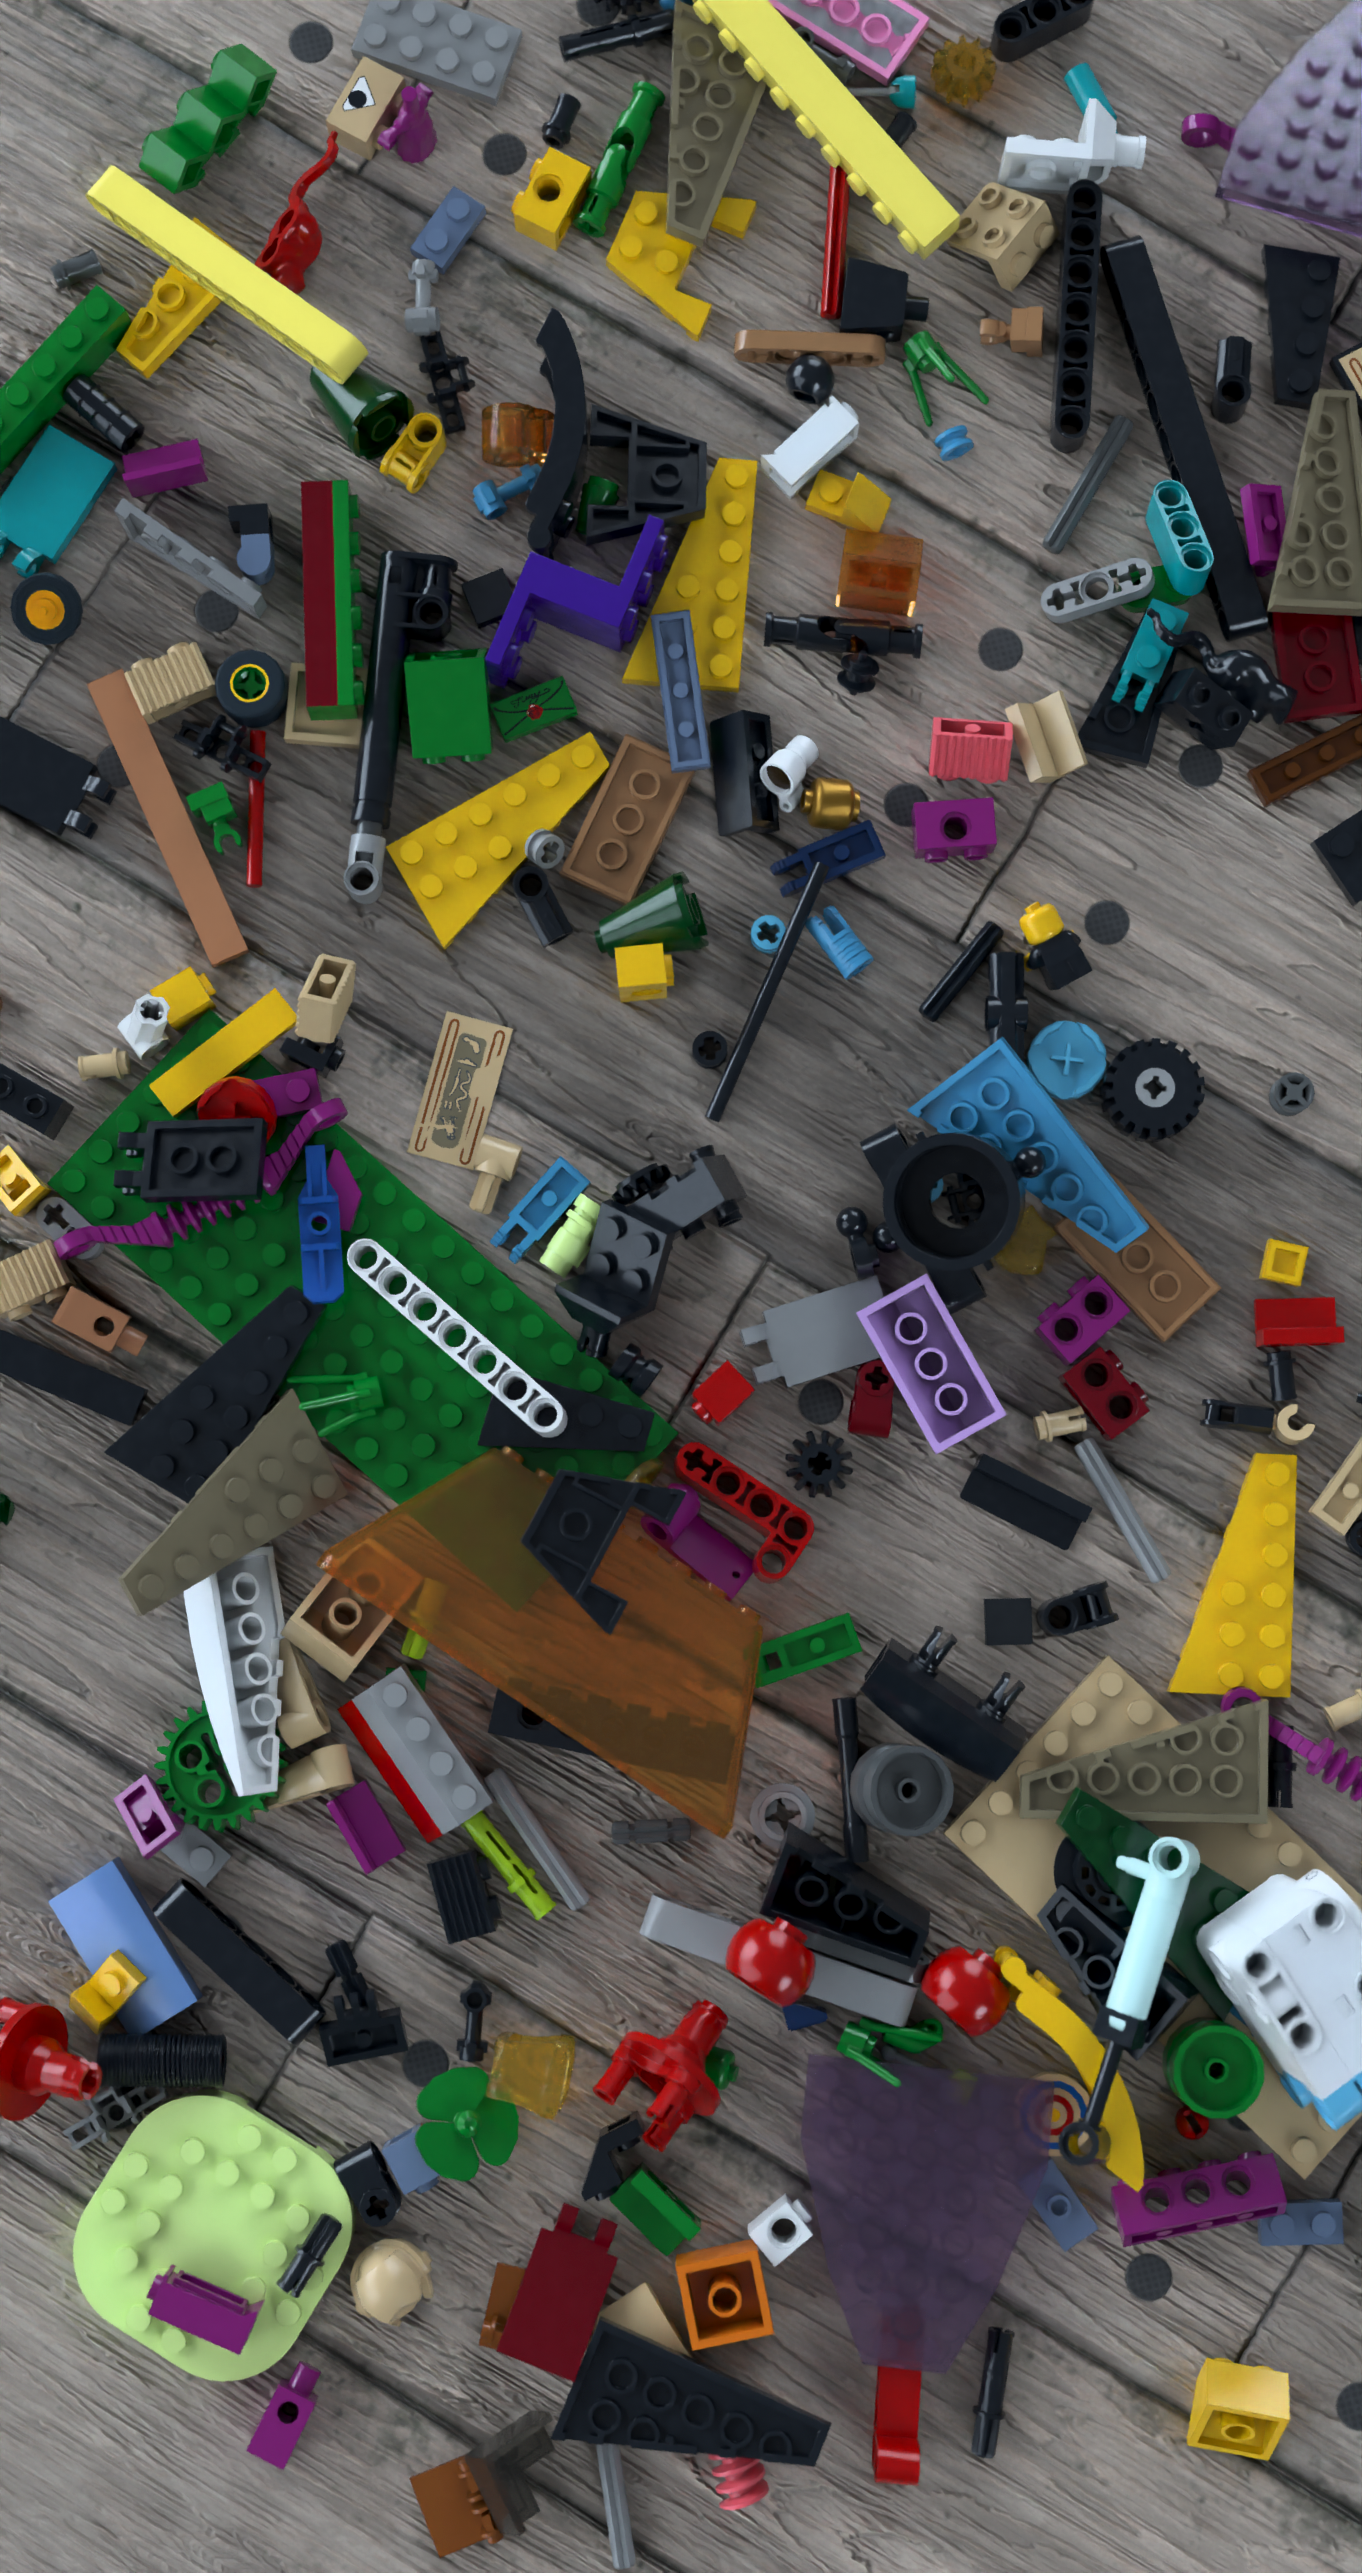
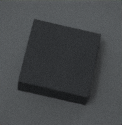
[461,568,512,629]
[984,1598,1033,1645]

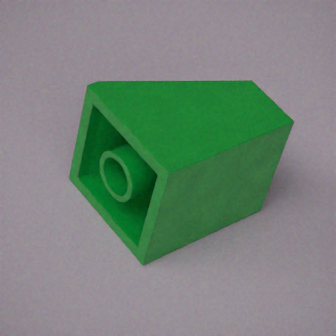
[404,648,493,764]

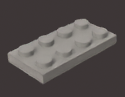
[351,0,522,106]

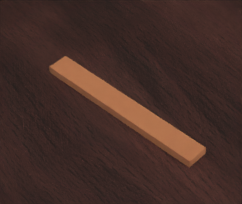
[87,669,250,968]

